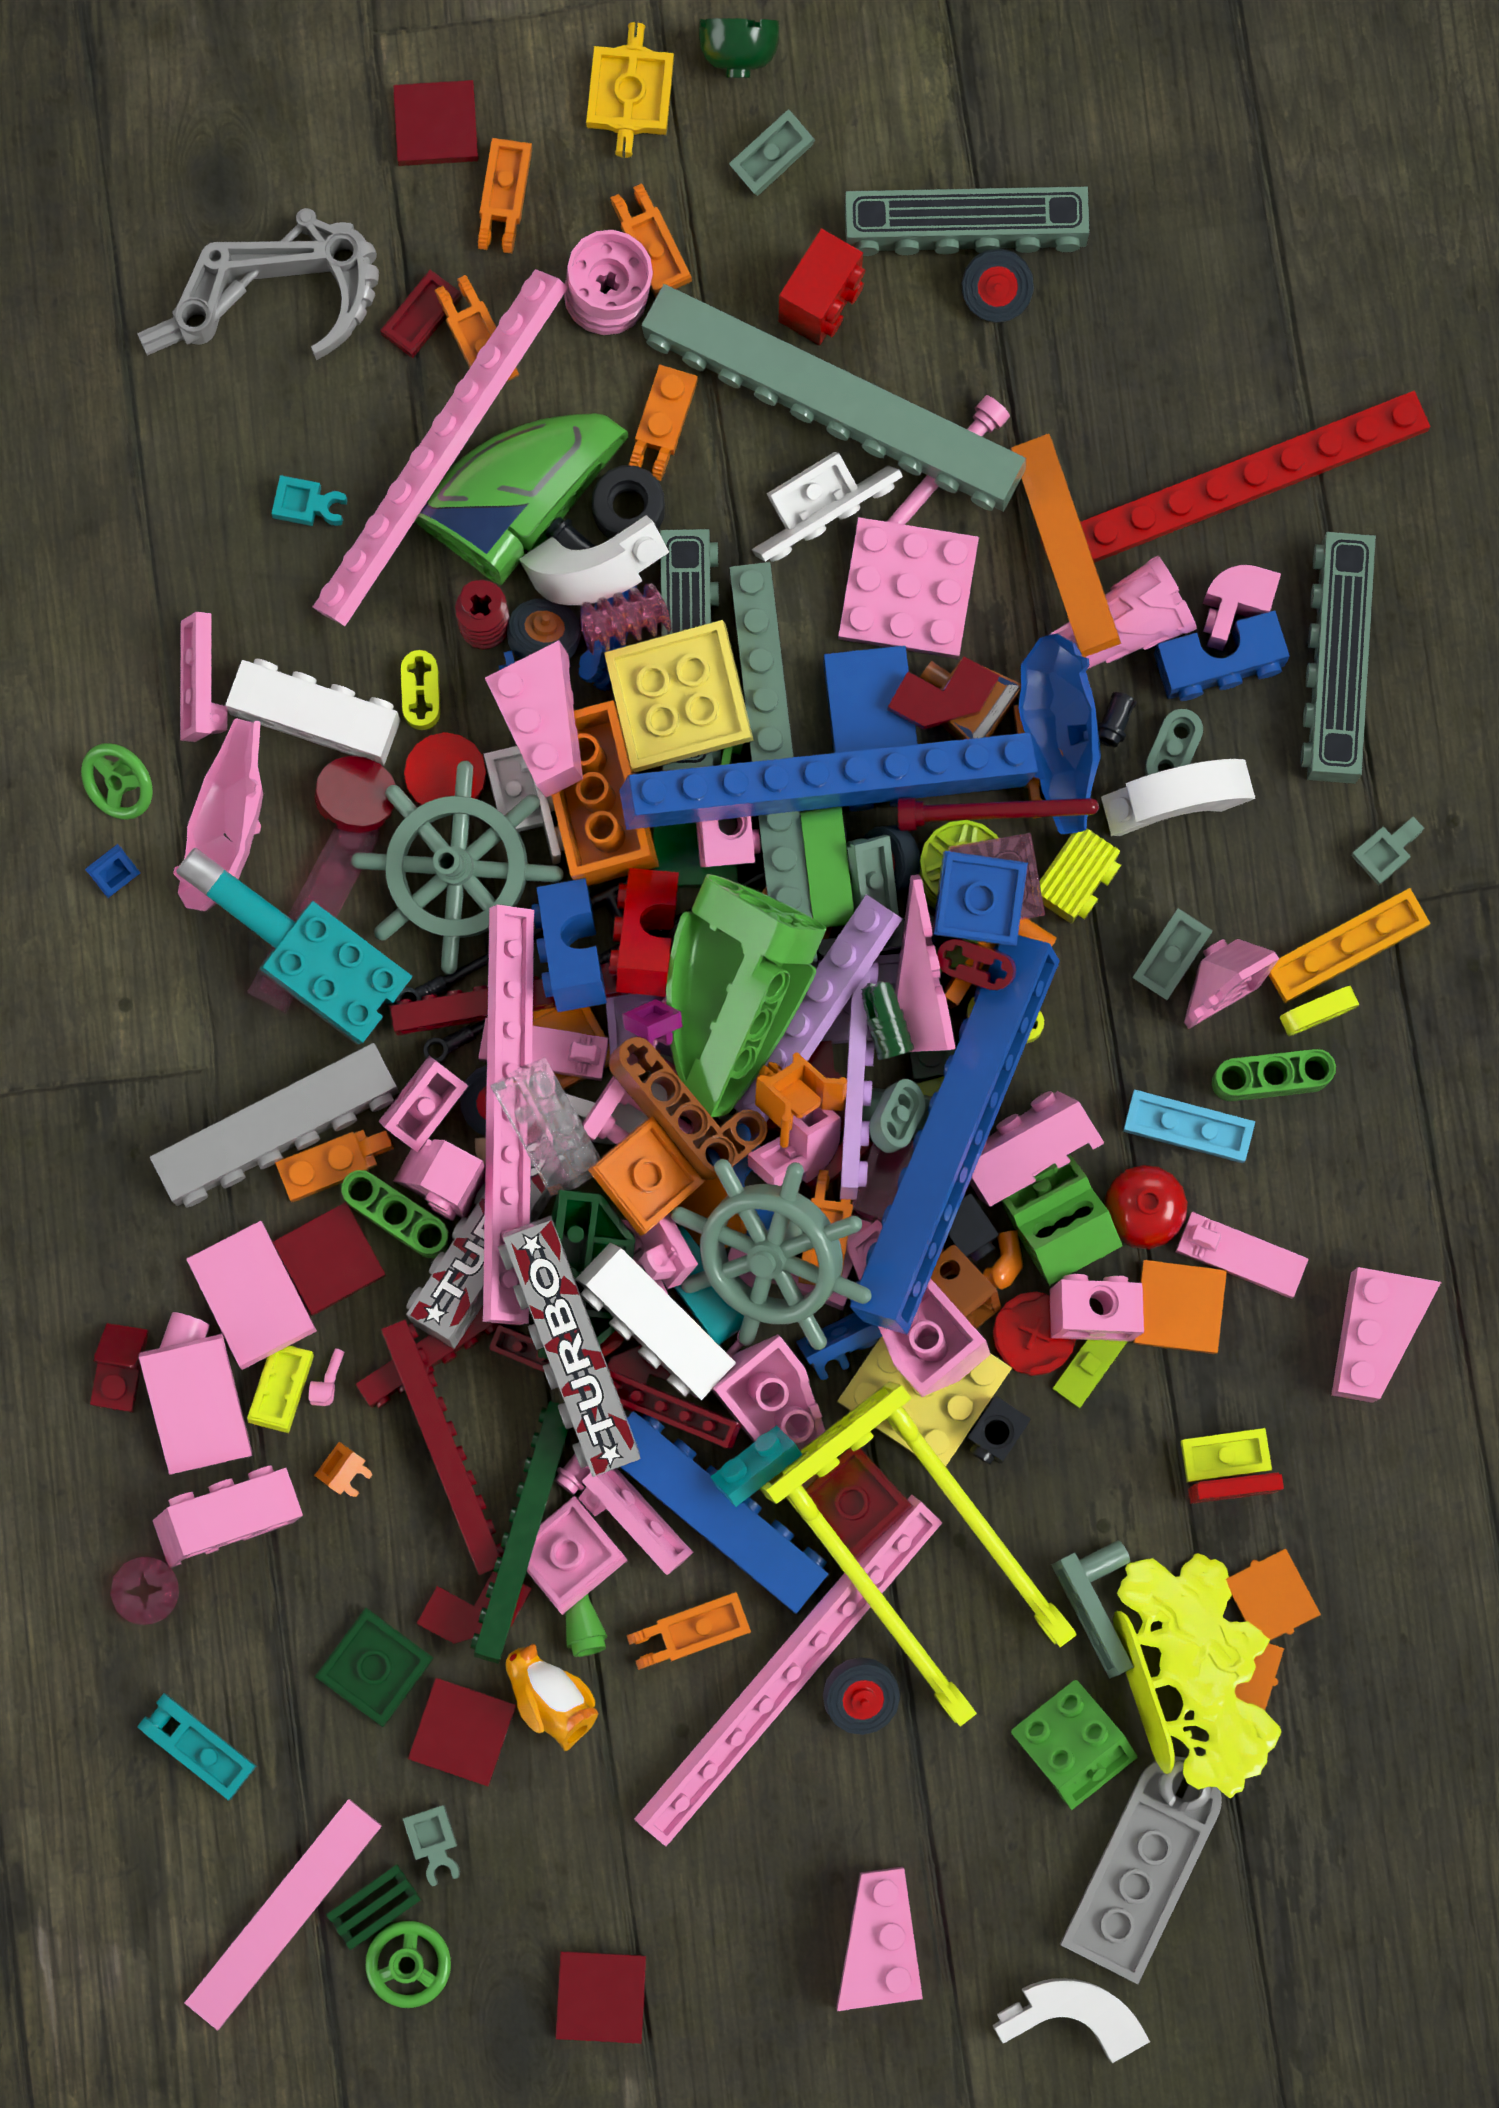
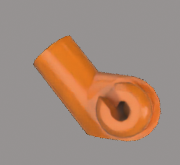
[983,1230,1023,1290]

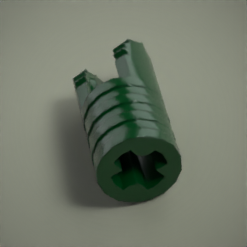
[861,981,914,1060]

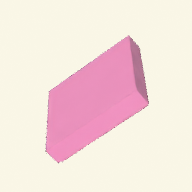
[527,1496,627,1615]

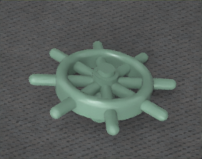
[351,761,563,974]
[671,1159,872,1350]

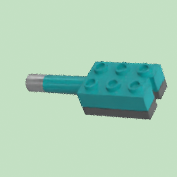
[176,848,413,1045]

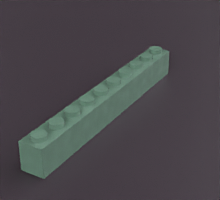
[641,284,1026,512]
[730,562,818,969]

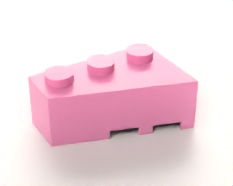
[485,641,583,798]
[969,1091,1104,1206]
[393,1139,485,1221]
[1332,1267,1441,1403]
[153,1465,303,1568]
[836,1867,923,2011]

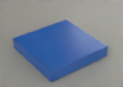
[932,851,1028,946]

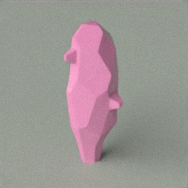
[173,718,263,911]

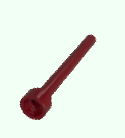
[898,797,1099,831]

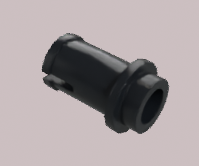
[545,517,596,550]
[1097,692,1137,747]

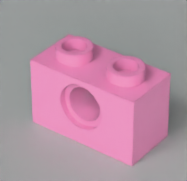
[696,816,761,867]
[379,1055,468,1152]
[1050,1274,1144,1341]

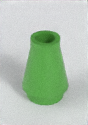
[565,1594,608,1657]

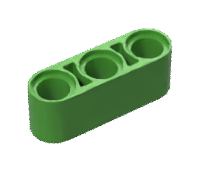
[800,807,854,927]
[1212,1049,1336,1101]
[342,1170,451,1258]

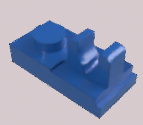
[796,1312,882,1380]

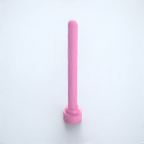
[886,395,1010,525]

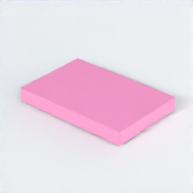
[186,1221,317,1370]
[139,1334,252,1475]

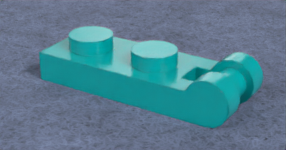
[137,1693,257,1800]

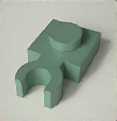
[403,1805,460,1886]

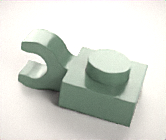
[1351,816,1424,886]

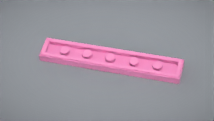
[185,1799,382,2030]

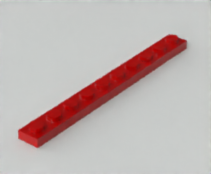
[1040,390,1431,563]

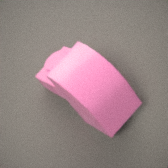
[1203,565,1281,651]
[748,1107,841,1186]

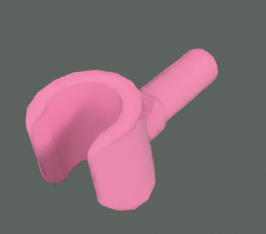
[309,1349,345,1406]

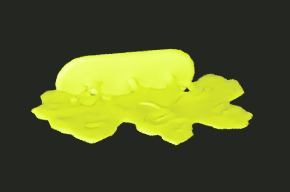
[1113,1553,1282,1798]

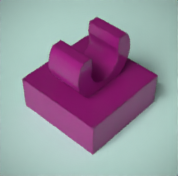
[622,999,683,1046]

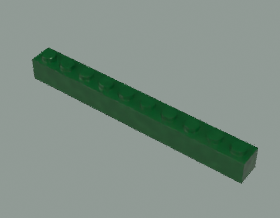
[470,1401,569,1664]

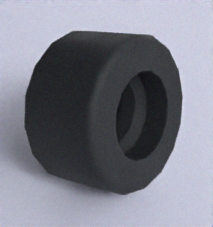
[592,465,665,539]

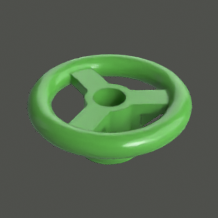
[81,743,153,820]
[365,1921,451,2008]

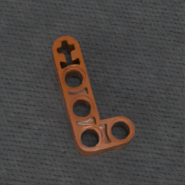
[609,1037,767,1180]

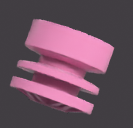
[564,230,653,335]

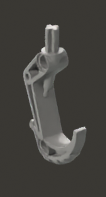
[137,208,379,360]

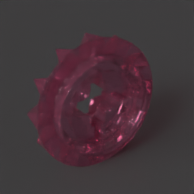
[110,1557,179,1625]

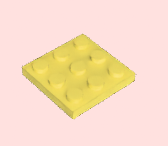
[604,620,754,773]
[837,1337,1012,1467]

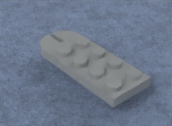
[1060,1756,1222,1984]

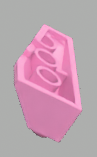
[895,874,956,1052]
[1184,939,1279,1029]
[847,1219,991,1397]
[711,1334,826,1489]

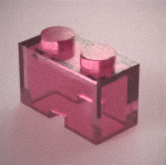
[852,1141,914,1223]

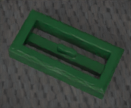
[326,1864,422,1950]

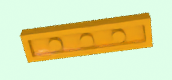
[1268,888,1431,1003]

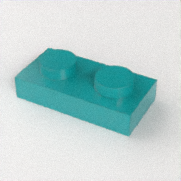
[710,1425,803,1507]

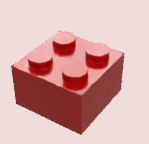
[778,228,866,346]

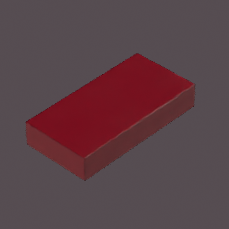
[380,269,463,358]

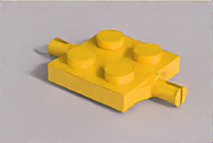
[586,22,674,158]

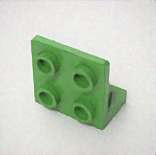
[1011,1680,1138,1810]

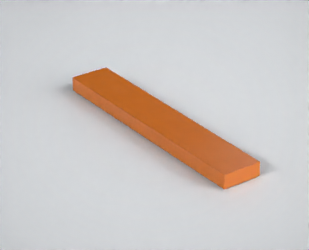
[1011,434,1122,657]

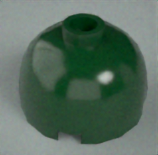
[699,18,779,78]

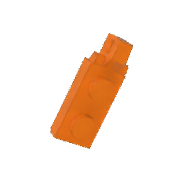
[275,1130,394,1202]

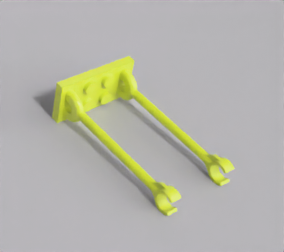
[760,1381,1077,1727]

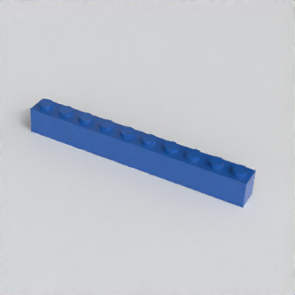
[619,733,1038,830]
[850,935,1060,1335]

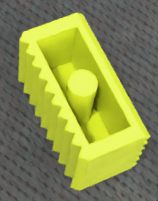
[1036,829,1121,924]

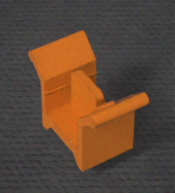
[755,1052,848,1148]

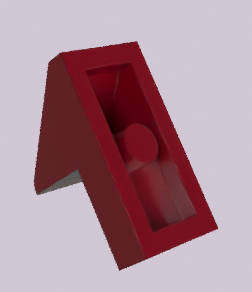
[90,1323,149,1413]

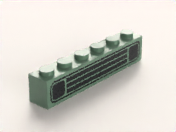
[845,187,1089,256]
[660,529,721,771]
[1301,532,1376,784]

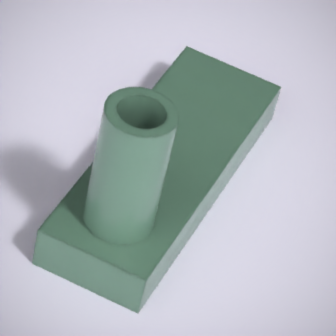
[1051,1540,1134,1679]

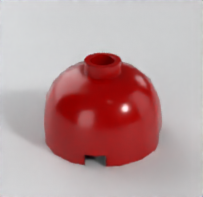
[1104,1165,1188,1249]

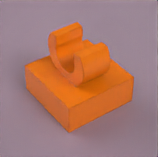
[314,1442,372,1497]

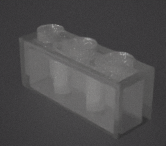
[490,1058,601,1196]

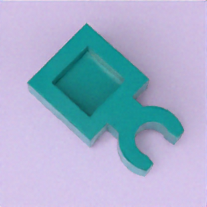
[271,475,348,526]

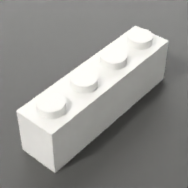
[226,659,400,766]
[575,1243,736,1400]

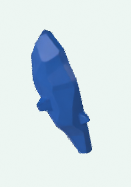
[1019,634,1101,834]

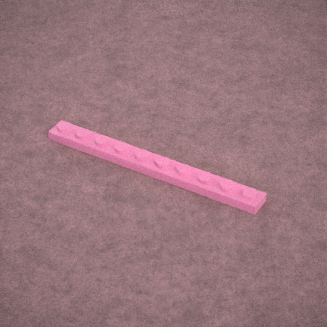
[313,269,568,626]
[483,905,534,1325]
[634,1495,942,1846]

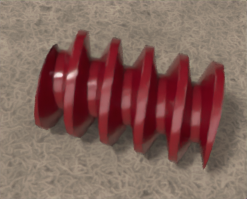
[455,580,510,650]

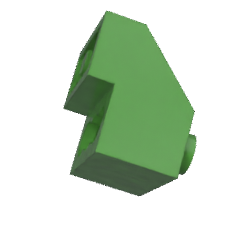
[1001,1155,1122,1285]

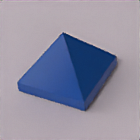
[85,844,140,898]

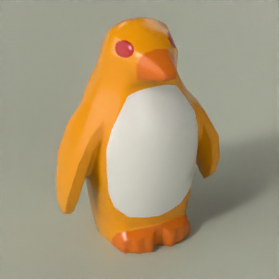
[505,1644,599,1751]

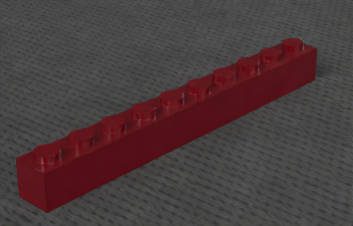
[390,963,631,1036]
[355,1305,499,1409]
[381,1319,504,1575]
[489,1325,742,1449]

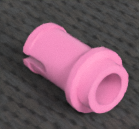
[554,1454,591,1495]

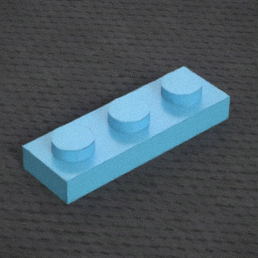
[1123,1090,1255,1163]

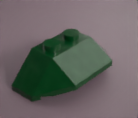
[538,1189,635,1359]

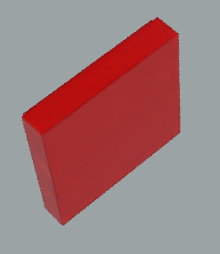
[1188,1472,1284,1504]

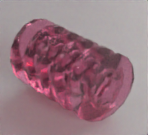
[580,583,672,655]

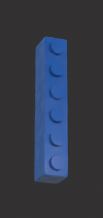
[620,1411,828,1614]

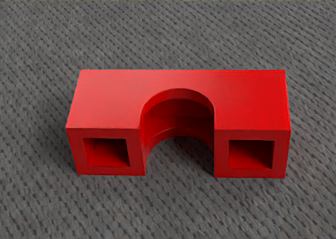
[609,868,679,997]

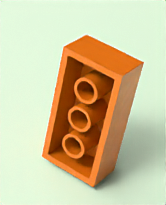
[551,700,659,886]

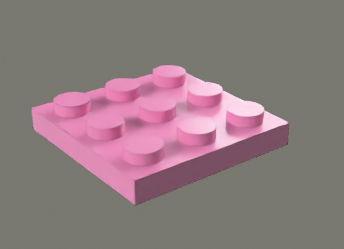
[838,517,979,659]

